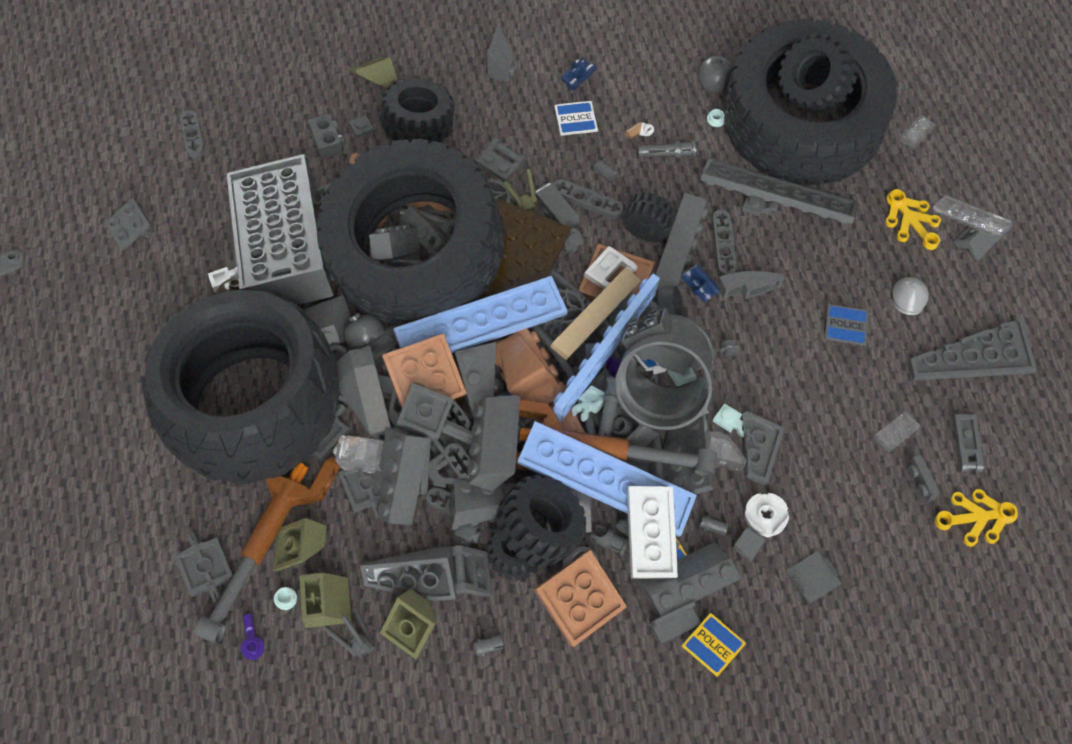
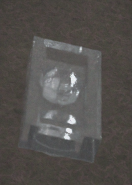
[898,115,936,150]
[874,411,921,453]

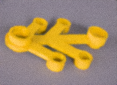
[885,189,941,250]
[934,489,1018,547]

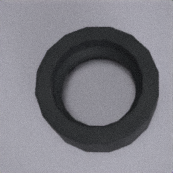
[657,286,683,316]

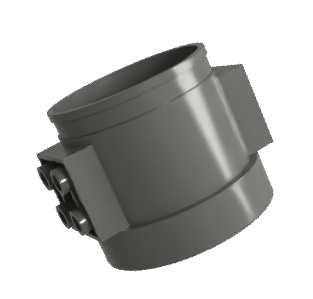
[615,308,714,430]

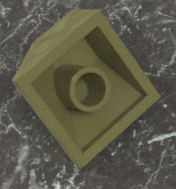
[348,57,398,88]
[272,518,327,571]
[380,589,436,659]

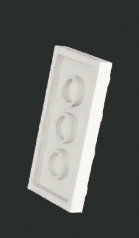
[627,486,678,578]

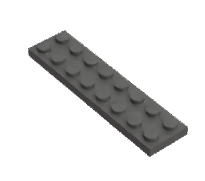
[700,159,858,224]

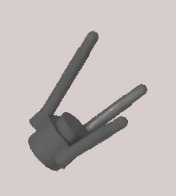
[321,608,375,659]

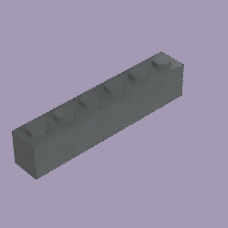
[654,193,709,299]

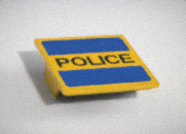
[682,613,746,677]

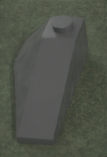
[336,346,390,436]
[591,368,659,446]
[360,546,457,601]

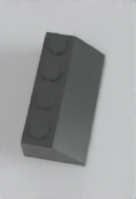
[468,395,520,491]
[636,542,741,619]

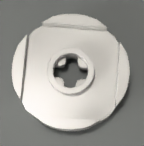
[744,493,789,537]

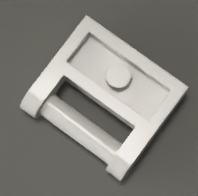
[584,246,638,290]

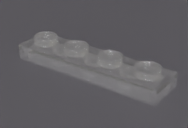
[933,195,1012,238]

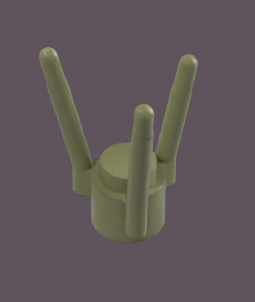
[504,169,538,212]

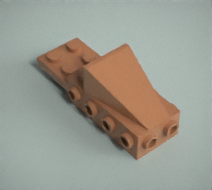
[495,328,586,433]

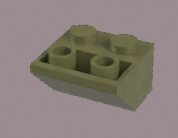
[300,573,352,628]

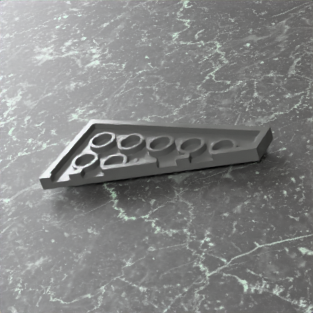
[909,316,1037,381]
[663,380,713,495]

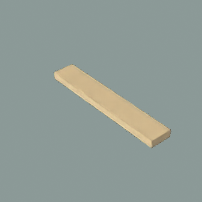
[550,267,641,360]

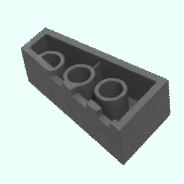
[369,224,420,260]
[378,427,430,525]

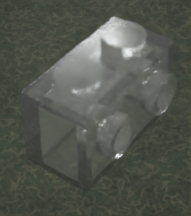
[335,435,384,473]

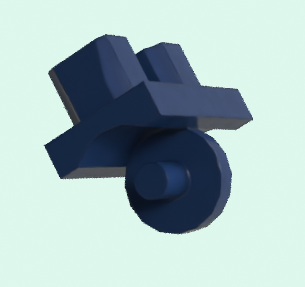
[561,57,597,91]
[681,263,721,303]

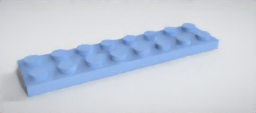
[552,274,660,423]
[394,276,567,354]
[517,421,697,537]

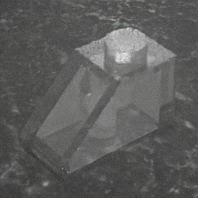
[708,431,747,472]

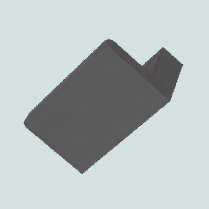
[954,219,1000,261]
[649,601,701,645]

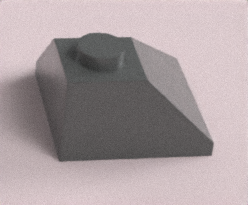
[487,26,516,82]
[304,295,351,347]

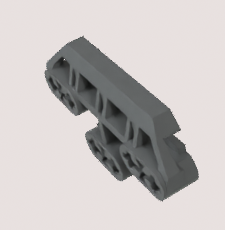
[388,390,471,488]

